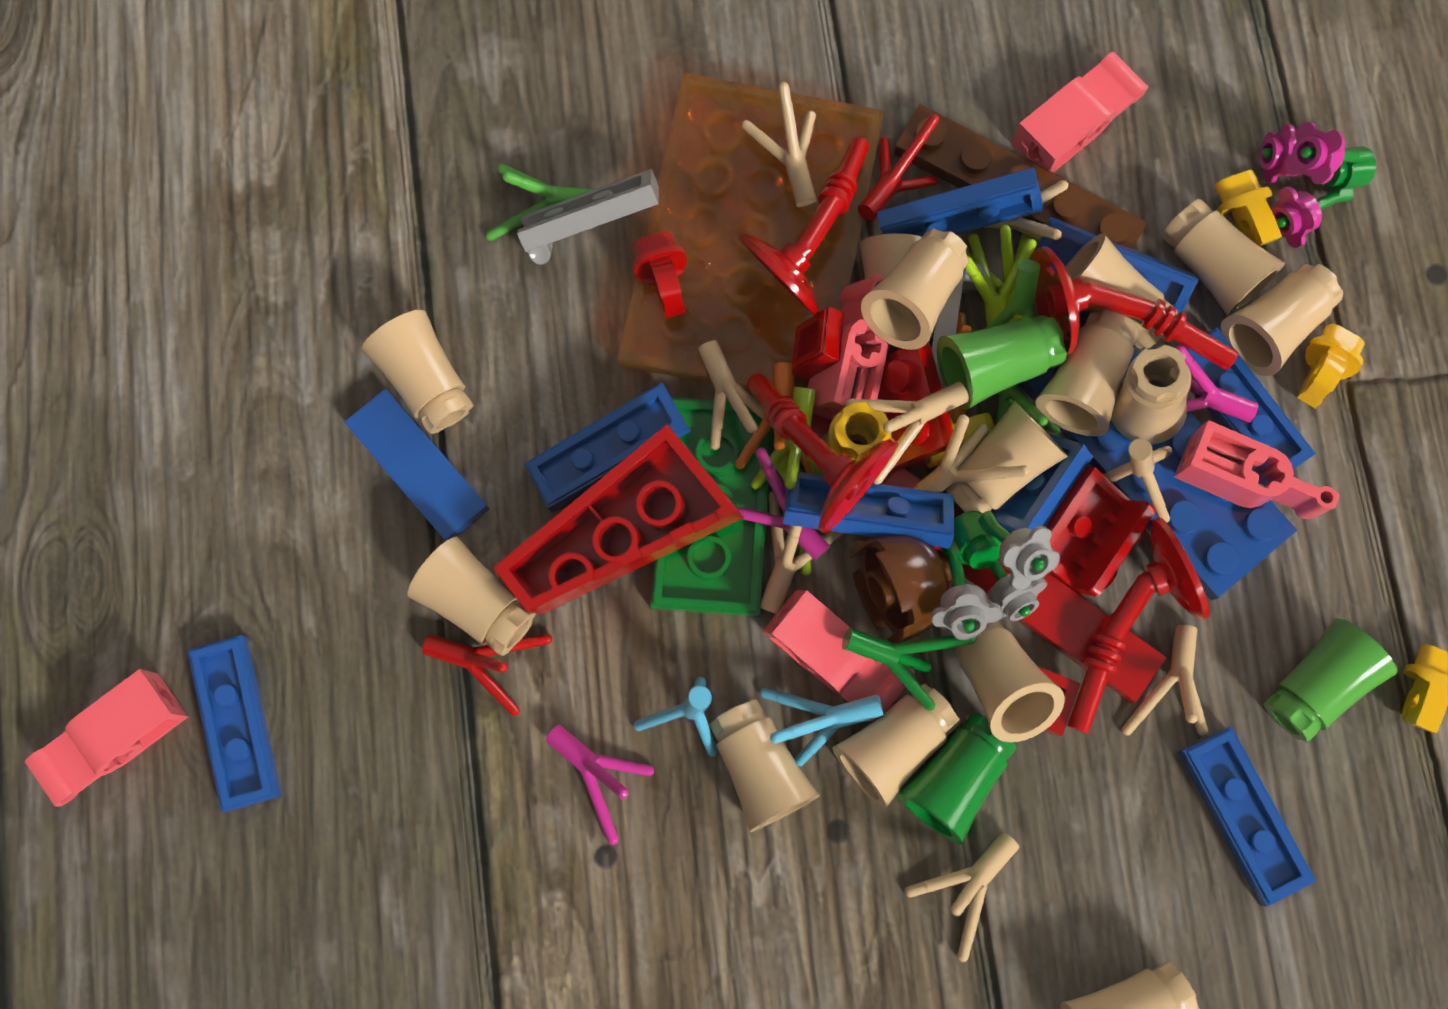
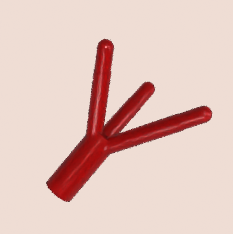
[857,114,939,221]
[422,634,552,716]

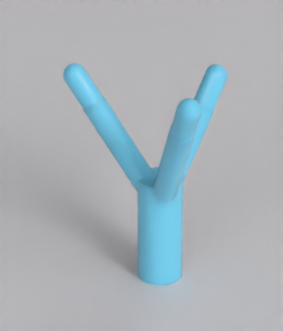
[633,677,718,757]
[760,687,884,766]

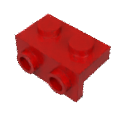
[877,343,953,467]
[1046,467,1156,597]

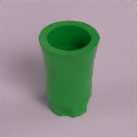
[897,713,1017,845]

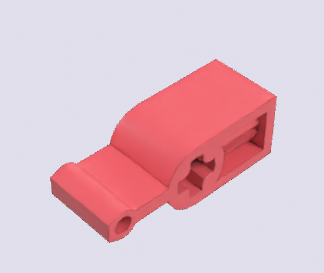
[1011,51,1148,173]
[807,275,888,421]
[1174,420,1340,519]
[762,590,906,723]
[24,669,189,807]

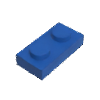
[991,434,1093,533]

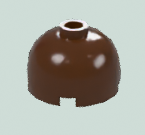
[850,535,952,644]

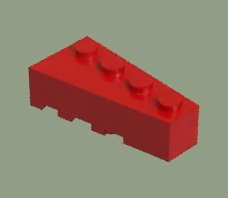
[493,424,744,615]

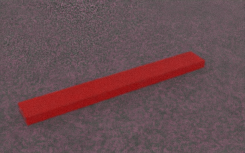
[789,413,1166,703]

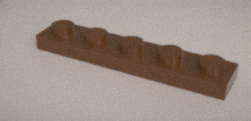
[893,104,1148,249]

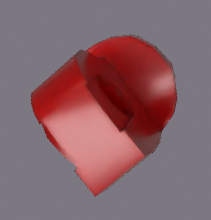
[632,231,687,319]

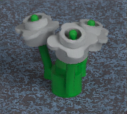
[931,511,1060,640]

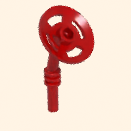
[738,137,870,316]
[1032,246,1238,370]
[747,373,898,534]
[1067,517,1210,734]

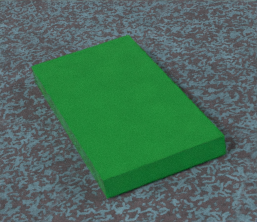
[650,397,772,618]

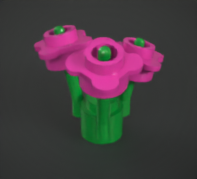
[1259,122,1376,248]

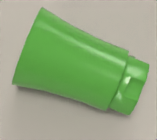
[937,315,1067,410]
[1264,618,1397,743]

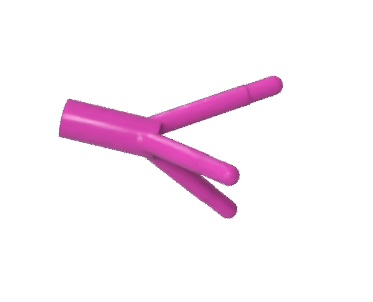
[1175,345,1258,423]
[735,448,830,561]
[545,724,654,845]

